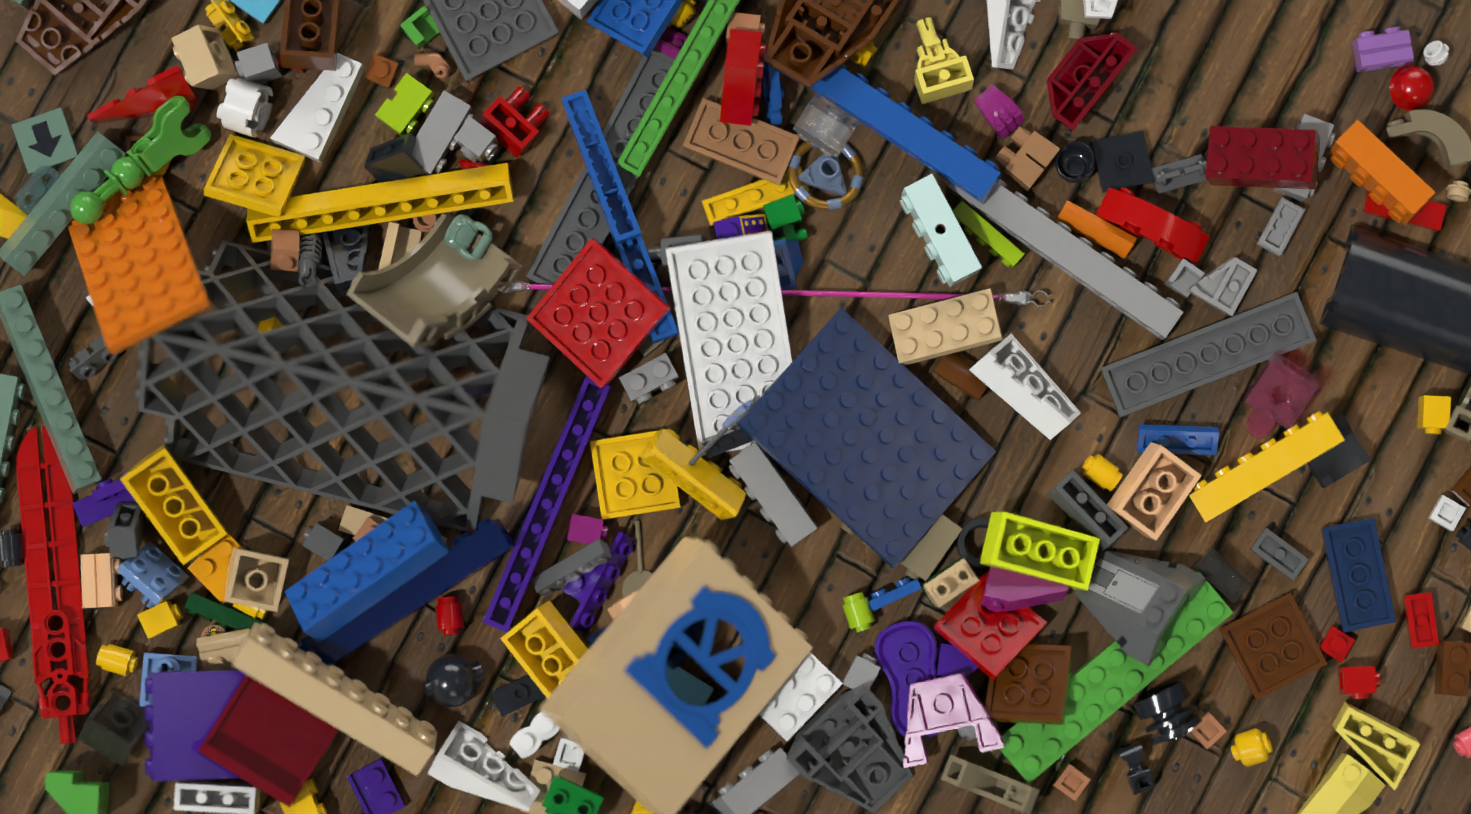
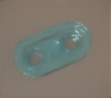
[16,166,60,214]

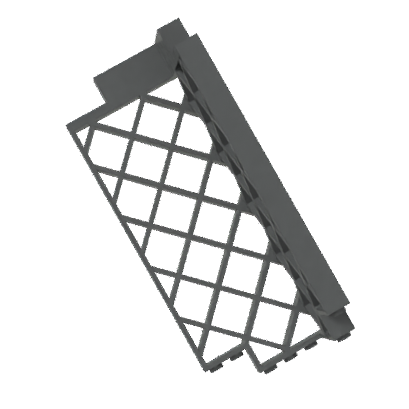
[135,240,549,534]

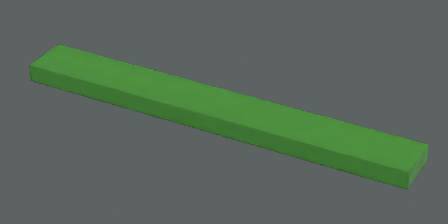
[616,0,740,177]

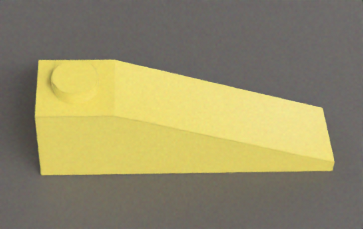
[1297,753,1385,814]

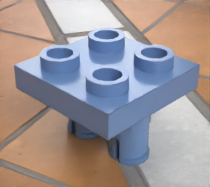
[117,542,189,608]
[139,653,199,706]

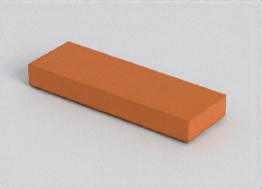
[1056,200,1137,259]

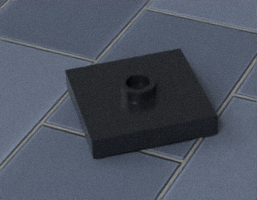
[1091,131,1154,193]

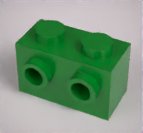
[541,775,604,814]

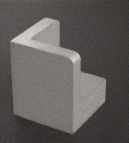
[1165,258,1205,298]

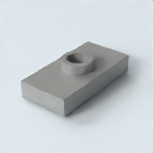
[1256,197,1305,257]

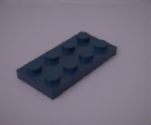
[1320,518,1396,632]

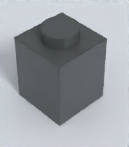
[302,523,346,561]

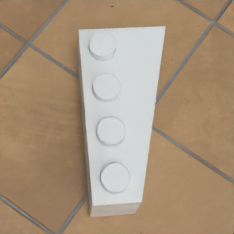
[270,53,365,164]
[970,334,1081,440]

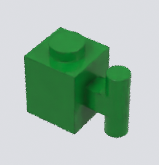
[763,195,808,241]

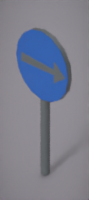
[689,400,754,465]

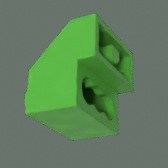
[45,770,110,814]

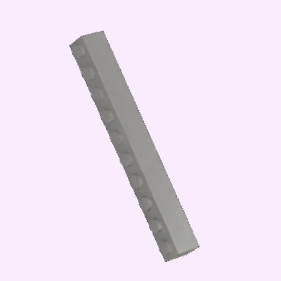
[947,179,1183,340]

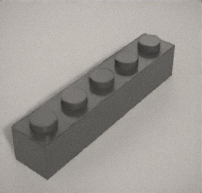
[532,539,612,596]

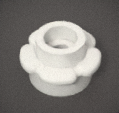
[1424,41,1449,66]

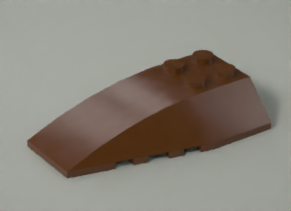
[15,0,148,75]

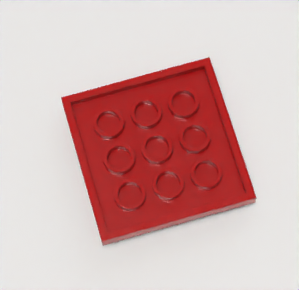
[526,238,671,389]

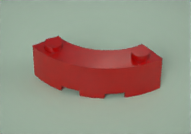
[1096,187,1210,265]

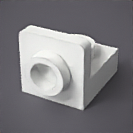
[553,732,584,772]

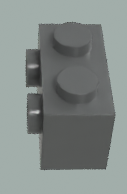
[104,503,146,559]

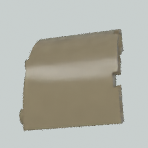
[347,213,523,347]

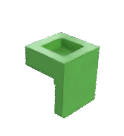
[400,6,440,49]

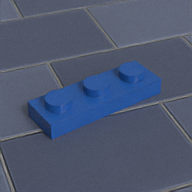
[1136,424,1219,455]

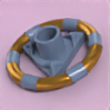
[788,136,863,210]

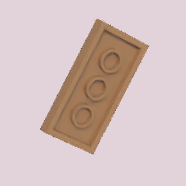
[683,98,800,186]

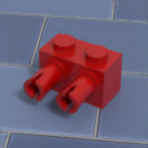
[478,86,550,158]

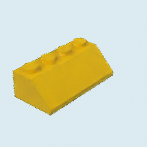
[639,428,747,520]
[120,444,227,565]

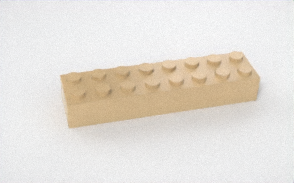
[232,622,437,776]

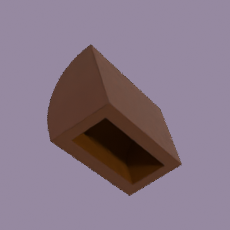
[933,352,987,401]

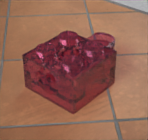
[1245,351,1319,438]

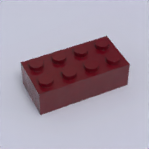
[1205,126,1321,190]

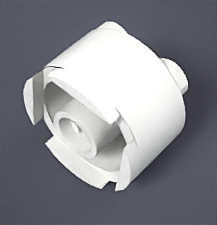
[217,78,273,138]

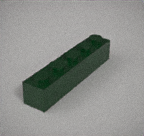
[184,592,269,631]

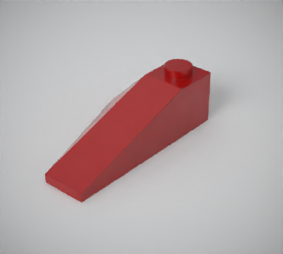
[87,65,200,124]

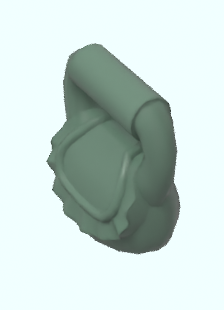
[444,214,493,261]

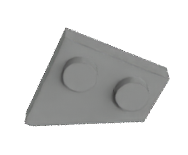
[1187,257,1257,316]

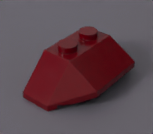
[1046,32,1138,131]

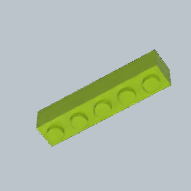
[952,201,1024,268]

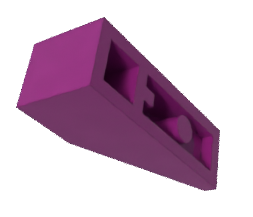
[981,567,1069,612]

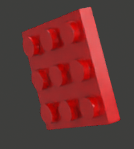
[934,571,1047,680]

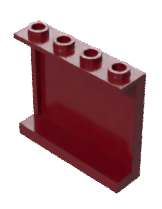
[198,674,338,808]

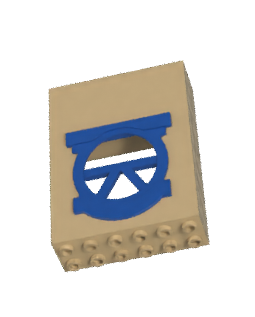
[539,537,813,814]

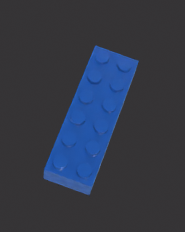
[285,501,449,643]

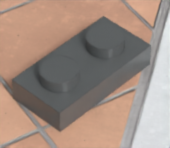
[1249,528,1309,581]

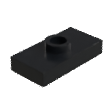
[491,675,545,717]

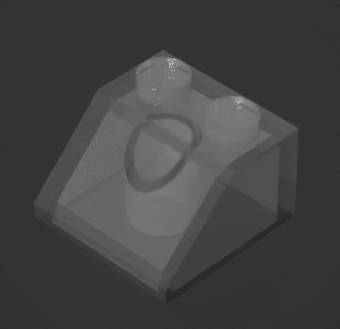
[793,94,861,157]

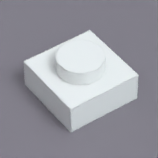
[1428,495,1466,531]

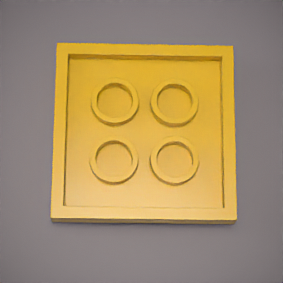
[204,134,305,218]
[590,429,680,520]

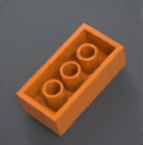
[1329,119,1436,226]

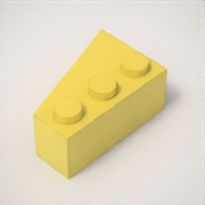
[1332,702,1420,790]

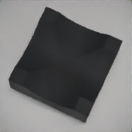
[1307,415,1371,488]

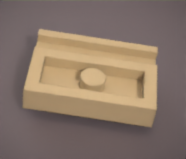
[196,628,250,671]

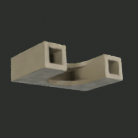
[838,514,962,581]

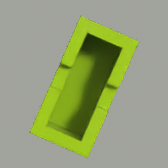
[375,73,434,136]

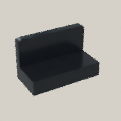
[364,133,424,183]

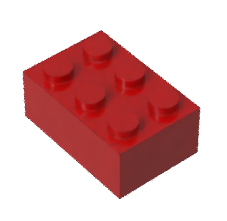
[720,29,766,126]

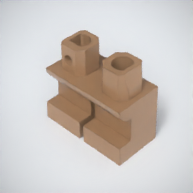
[995,126,1060,191]

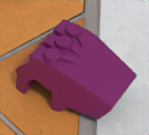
[974,85,1024,139]

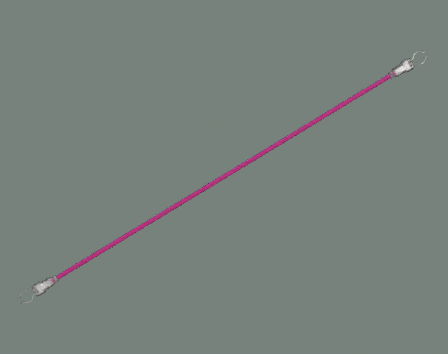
[499,281,1051,307]

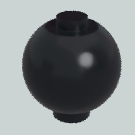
[423,654,484,707]

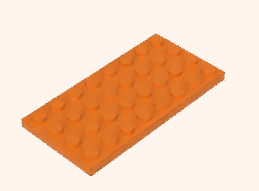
[67,174,211,354]

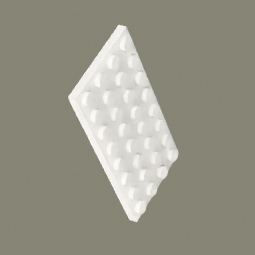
[666,231,792,456]

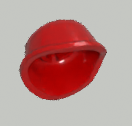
[1389,65,1435,111]

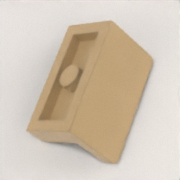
[378,222,422,270]

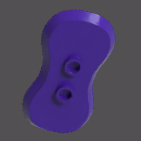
[875,621,942,738]

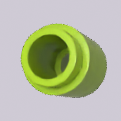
[842,592,875,633]

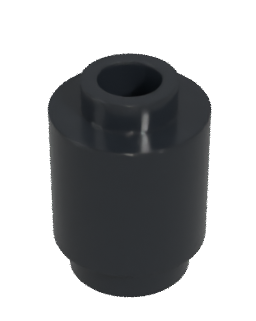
[0,529,25,568]

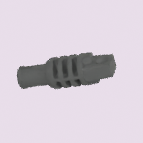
[298,232,323,287]

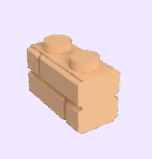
[81,553,123,608]

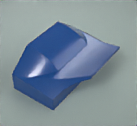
[773,239,804,290]

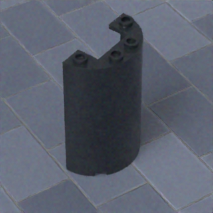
[1319,225,1471,374]

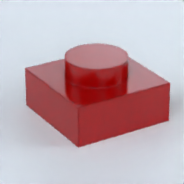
[1318,626,1355,663]

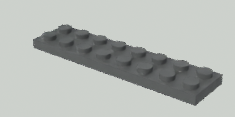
[1100,292,1317,418]

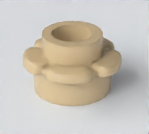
[1446,181,1471,202]

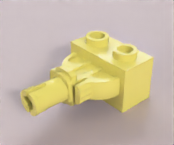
[914,18,974,104]

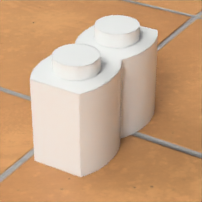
[510,712,560,758]

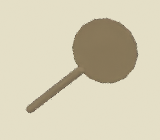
[622,520,653,598]

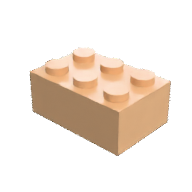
[1107,442,1202,541]

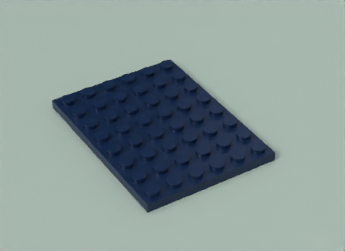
[736,308,996,569]

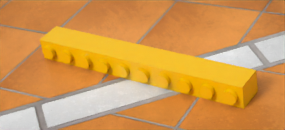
[247,163,513,243]

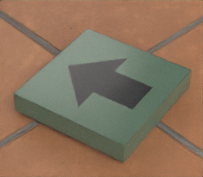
[12,107,78,175]

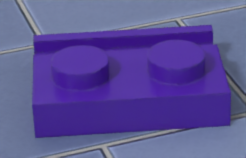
[347,759,406,814]

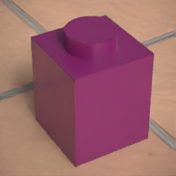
[567,514,608,545]

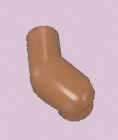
[415,53,450,79]

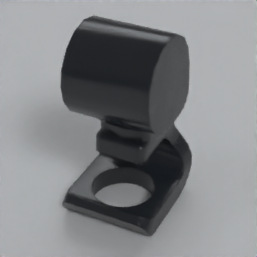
[1115,741,1155,795]

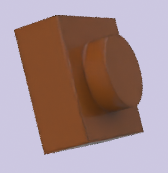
[364,54,399,89]

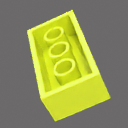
[979,512,1100,590]

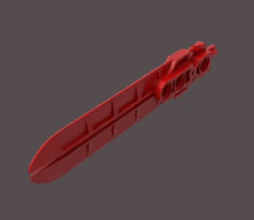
[16,427,90,744]

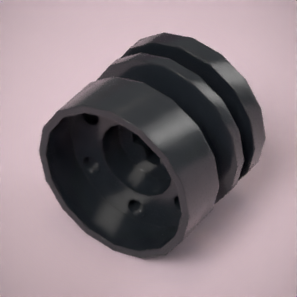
[1132,680,1203,745]

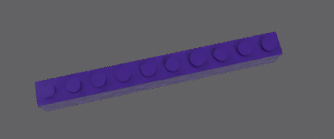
[483,376,612,633]

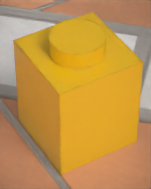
[1417,395,1451,434]
[137,601,182,639]

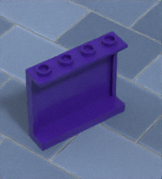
[145,669,246,781]

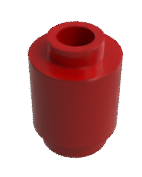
[435,596,464,636]

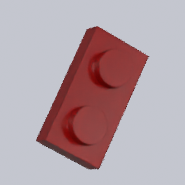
[1403,592,1439,648]

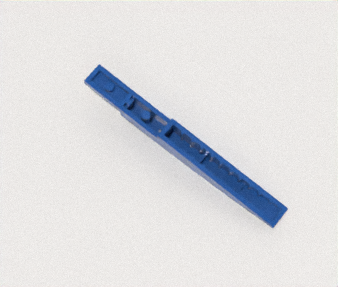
[561,89,679,344]

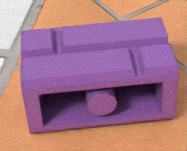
[1352,27,1414,72]

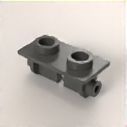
[1152,154,1207,194]
[67,334,124,382]

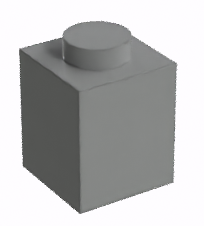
[842,653,880,690]

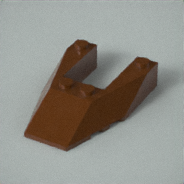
[764,0,904,88]

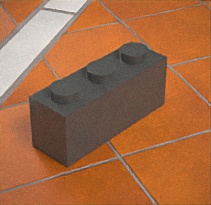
[1047,470,1128,551]

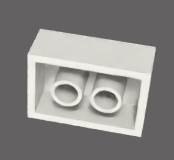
[758,652,843,741]

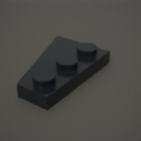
[322,224,372,291]

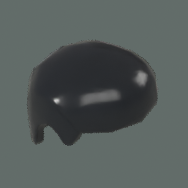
[1055,141,1095,183]

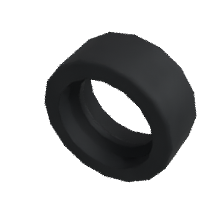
[956,518,990,569]

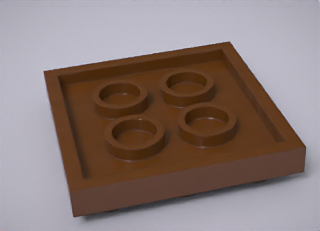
[1219,593,1327,700]
[985,644,1074,725]

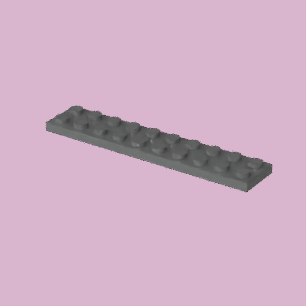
[526,48,675,285]

